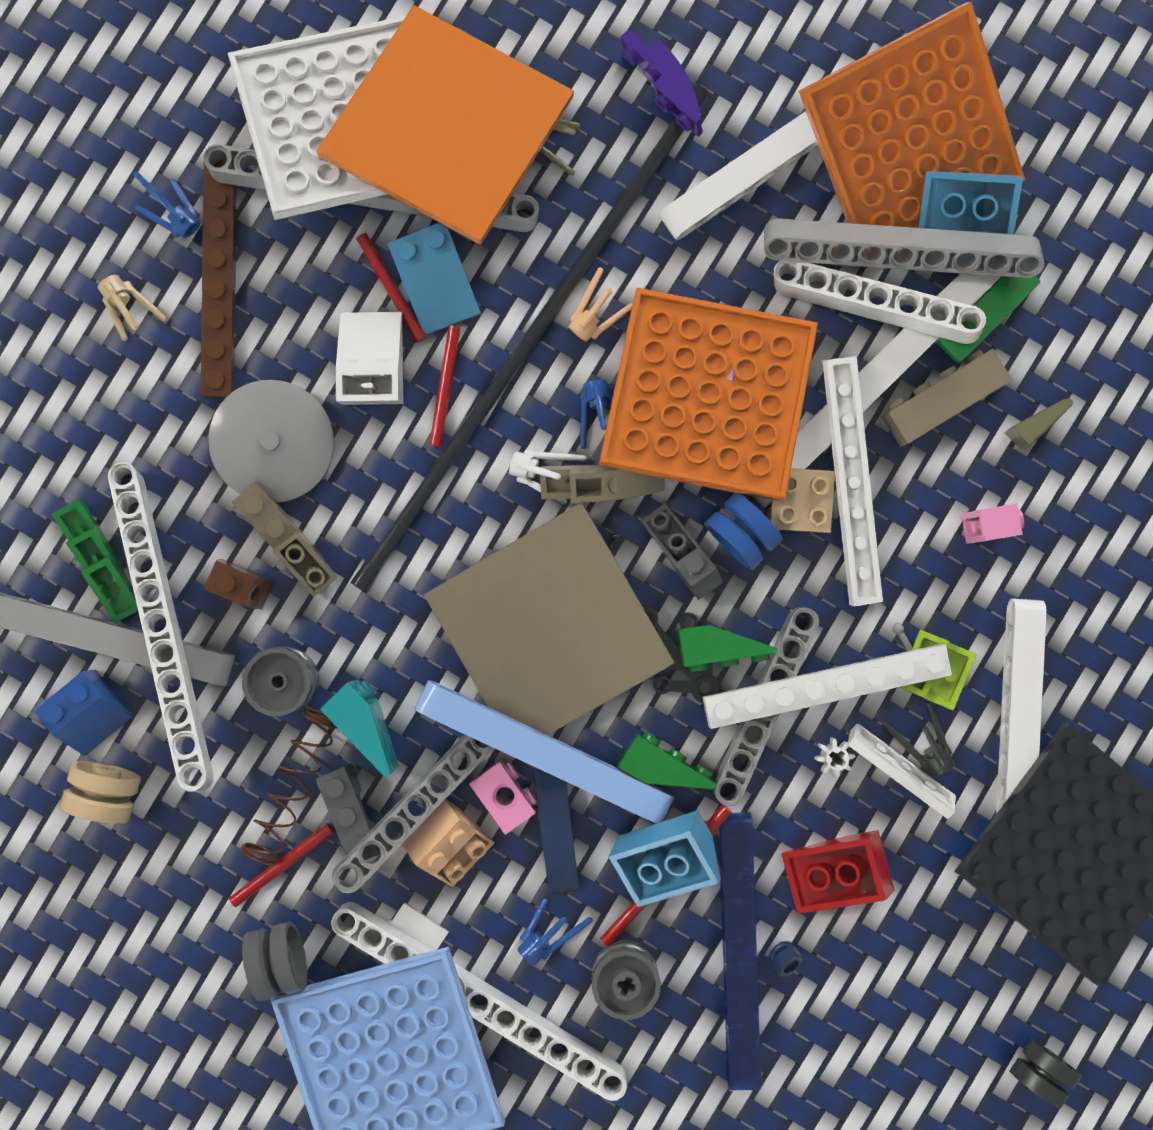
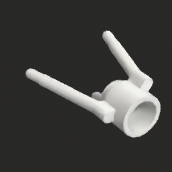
[509,449,587,504]

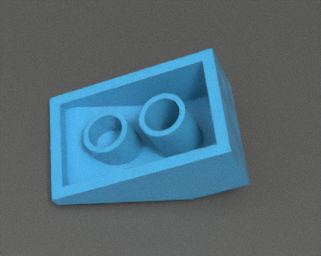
[918,171,1023,235]
[387,223,481,336]

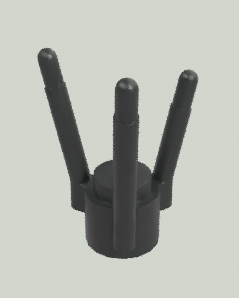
[882,702,955,776]

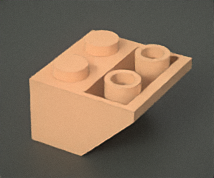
[402,799,495,887]

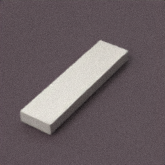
[847,724,956,819]

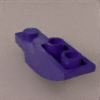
[620,29,703,137]

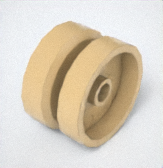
[59,761,141,824]

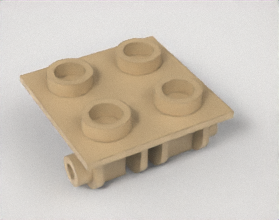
[766,468,835,533]

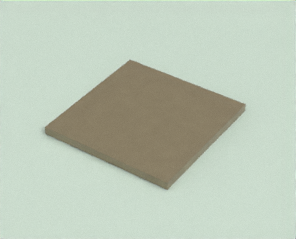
[423,503,675,735]

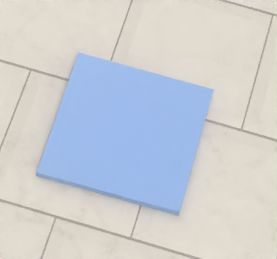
[270,947,505,1130]

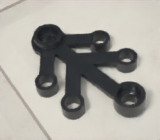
[643,606,721,703]

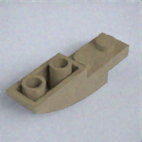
[540,465,665,503]
[232,481,337,597]

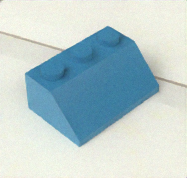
[608,810,720,907]

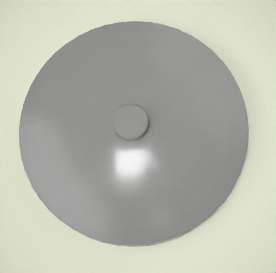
[208,380,334,503]

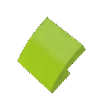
[899,629,977,711]

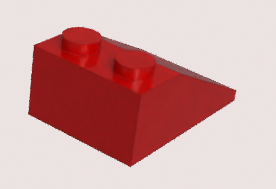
[781,830,895,914]

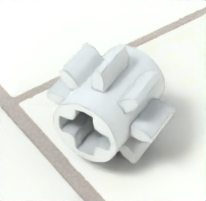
[814,737,855,777]

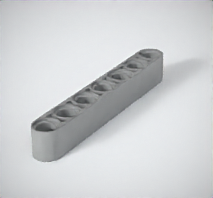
[712,607,819,806]
[332,734,494,893]

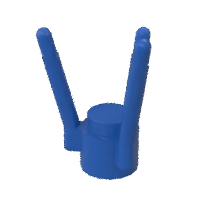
[133,172,201,238]
[580,379,614,449]
[518,898,593,965]

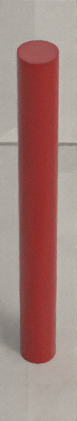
[356,233,427,343]
[429,326,461,448]
[229,823,335,907]

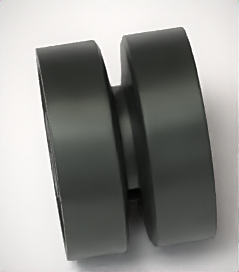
[1009,1038,1082,1109]

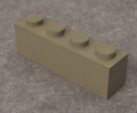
[882,349,1013,447]

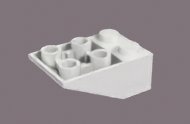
[336,312,403,405]

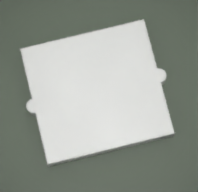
[379,902,449,958]

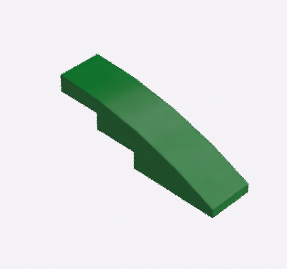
[936,276,1041,364]
[51,497,138,623]

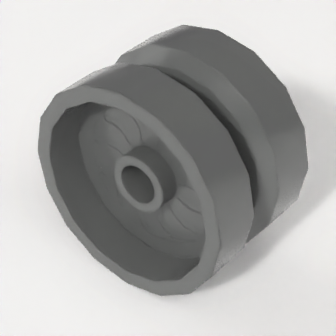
[242,647,319,716]
[242,921,308,1001]
[591,940,661,1020]

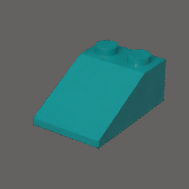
[320,679,399,778]

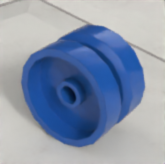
[704,493,783,571]

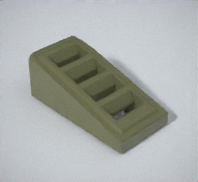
[1005,398,1073,449]

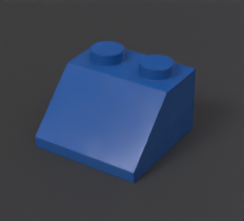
[34,670,133,756]

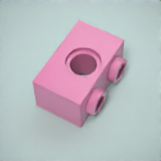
[961,503,1024,544]
[469,759,537,835]

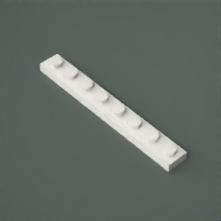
[822,356,883,606]
[702,644,952,729]

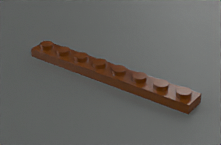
[201,160,237,398]

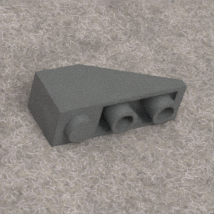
[641,503,723,600]

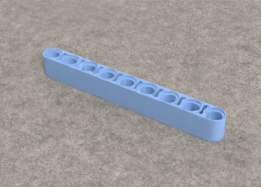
[414,680,674,824]

